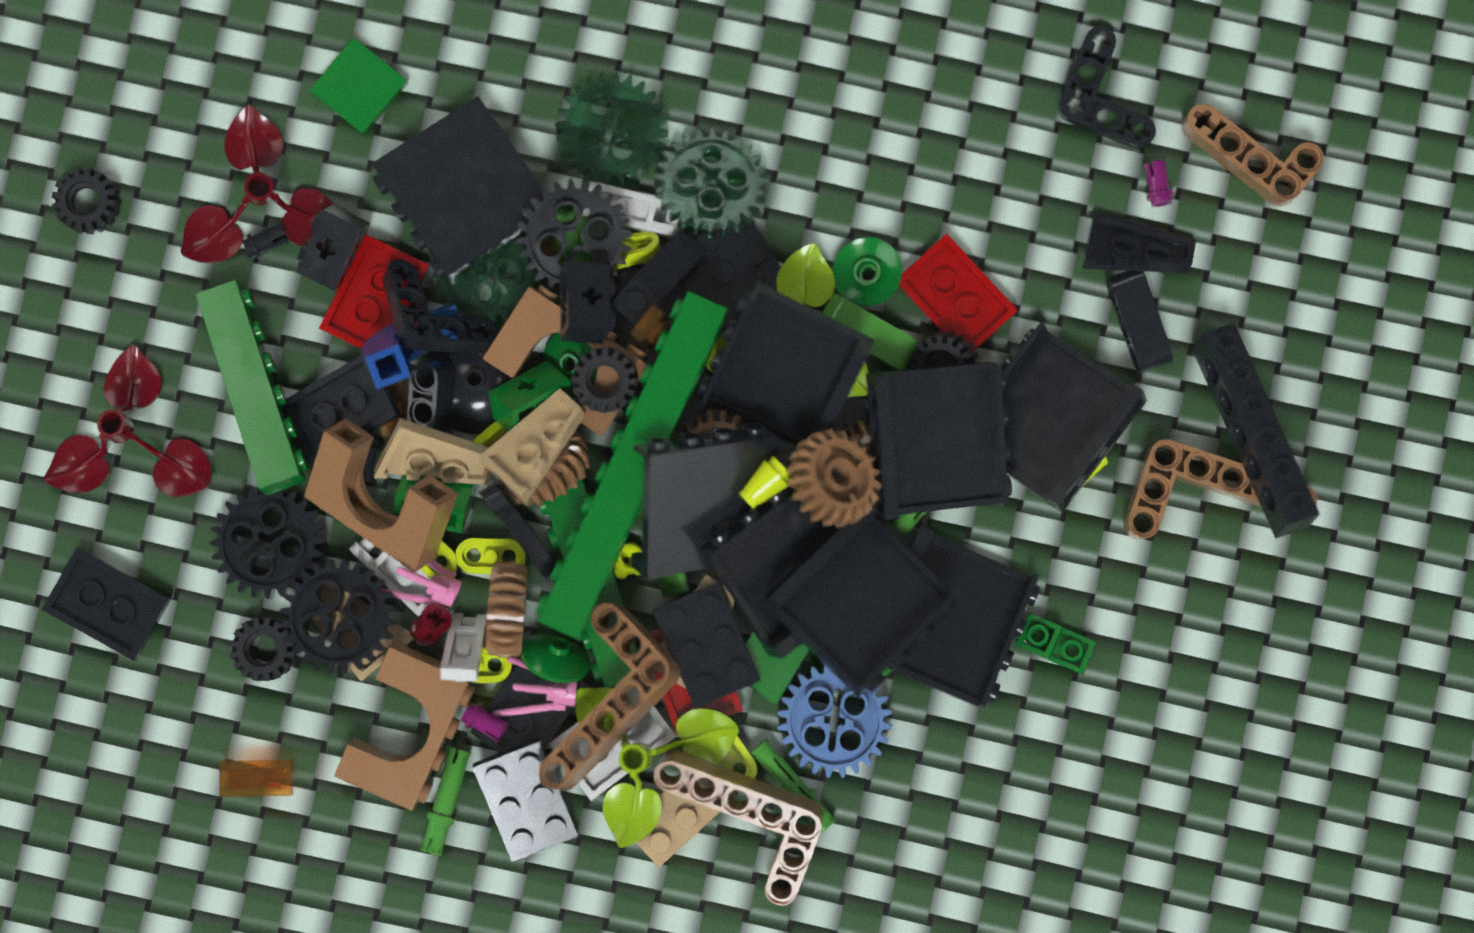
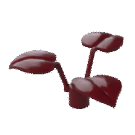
[180,105,334,263]
[43,345,212,497]

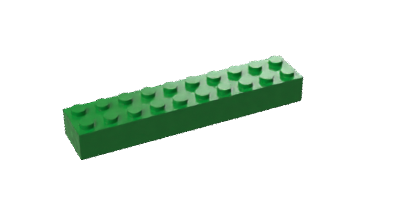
[535,291,728,642]

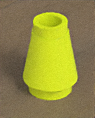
[739,456,793,509]

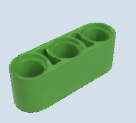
[822,294,920,371]

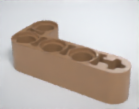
[1182,104,1324,207]

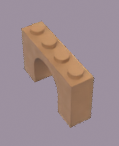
[483,285,648,437]
[304,418,458,572]
[334,642,475,811]

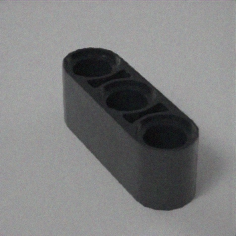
[1106,271,1173,373]
[407,359,455,435]

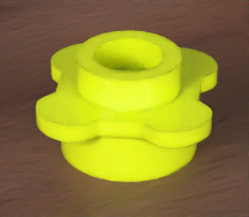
[613,542,642,580]

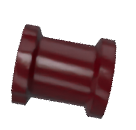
[410,604,452,647]

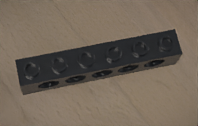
[1192,323,1320,539]

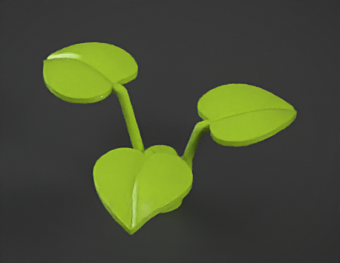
[706,243,869,398]
[575,687,739,848]

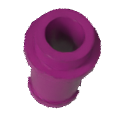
[1143,160,1175,207]
[461,702,509,743]

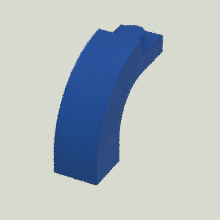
[362,303,459,390]

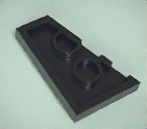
[1081,211,1196,273]

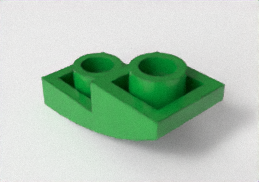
[1016,613,1097,676]

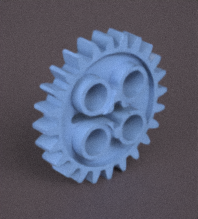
[777,666,892,778]

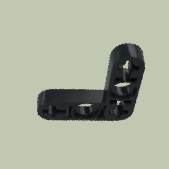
[1058,25,1156,149]
[382,259,499,354]
[479,481,557,579]

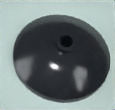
[430,351,529,435]

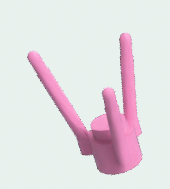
[380,560,462,608]
[493,656,577,717]

